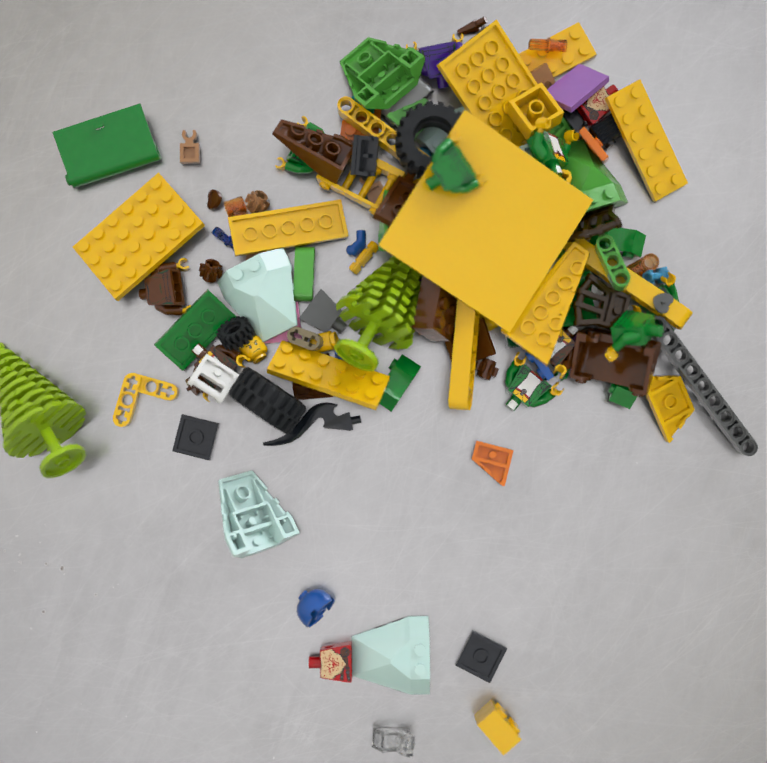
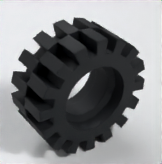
[217,316,255,351]

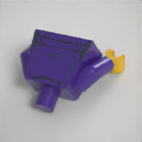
[406,34,464,89]

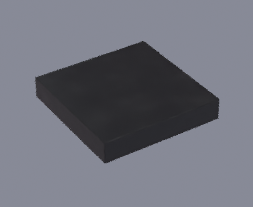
[172,414,220,461]
[455,630,507,683]

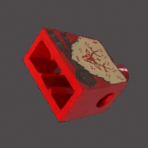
[576,85,618,128]
[309,641,352,683]

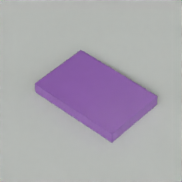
[547,64,609,113]

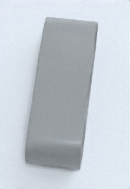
[381,76,434,127]

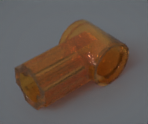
[223,196,247,217]
[626,253,659,277]

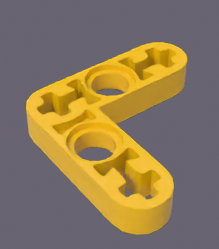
[113,373,179,427]

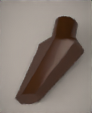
[457,16,488,34]

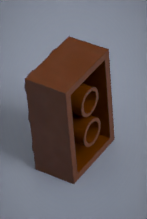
[412,276,457,342]

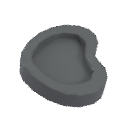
[653,293,673,314]

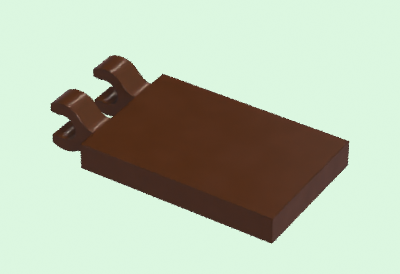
[373,173,416,227]

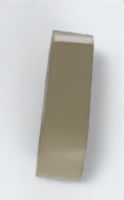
[287,327,323,351]

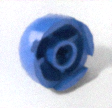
[296,589,335,627]

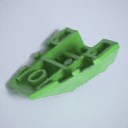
[340,37,425,109]
[561,139,628,212]

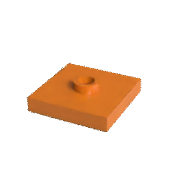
[579,126,609,164]

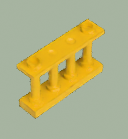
[316,157,406,215]

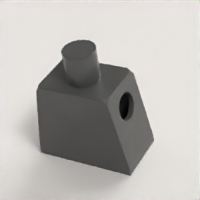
[299,289,347,334]

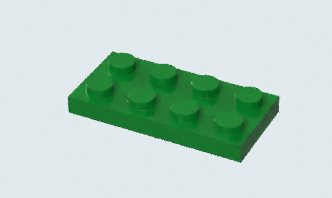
[154,289,236,371]

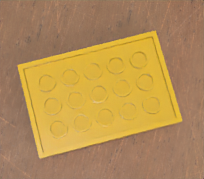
[436,20,538,147]
[73,172,205,301]

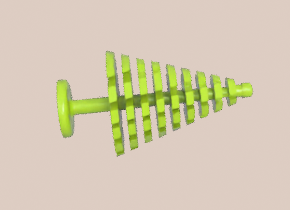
[334,256,423,371]
[0,342,86,478]

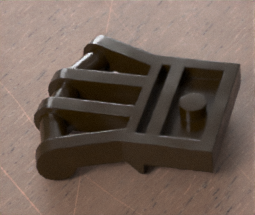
[568,204,623,242]
[572,273,631,330]

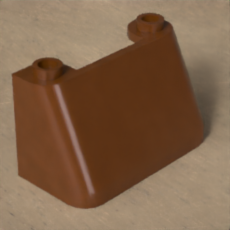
[569,327,661,397]

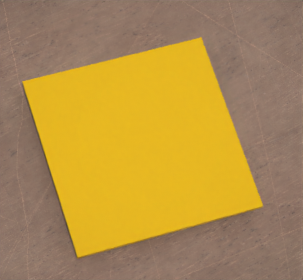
[378,110,593,333]

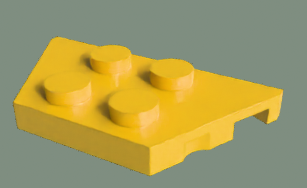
[646,375,695,443]

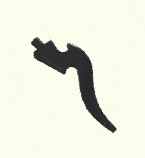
[263,403,361,446]

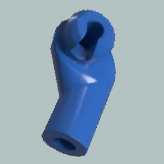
[346,230,366,256]

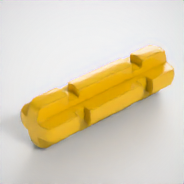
[349,241,378,274]

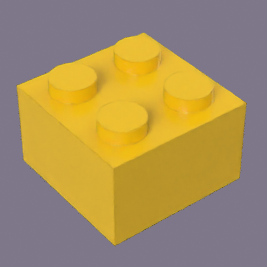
[507,82,564,140]
[474,700,522,756]

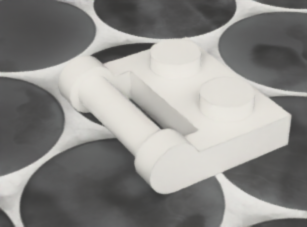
[187,354,239,404]

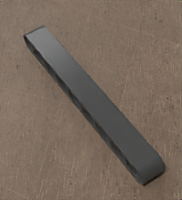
[652,315,758,456]

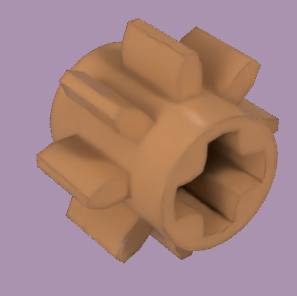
[245,190,270,213]

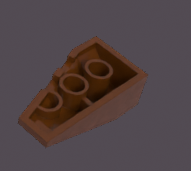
[272,119,353,184]

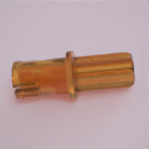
[528,37,567,53]

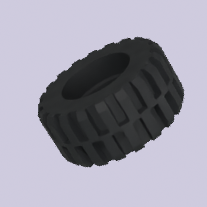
[395,101,462,179]
[229,367,306,434]

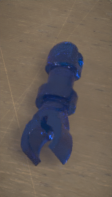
[211,227,234,251]

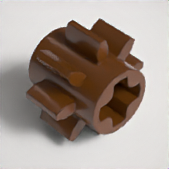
[199,259,223,283]
[475,358,499,381]

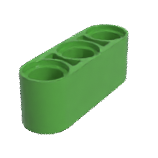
[595,234,631,291]
[293,246,315,302]

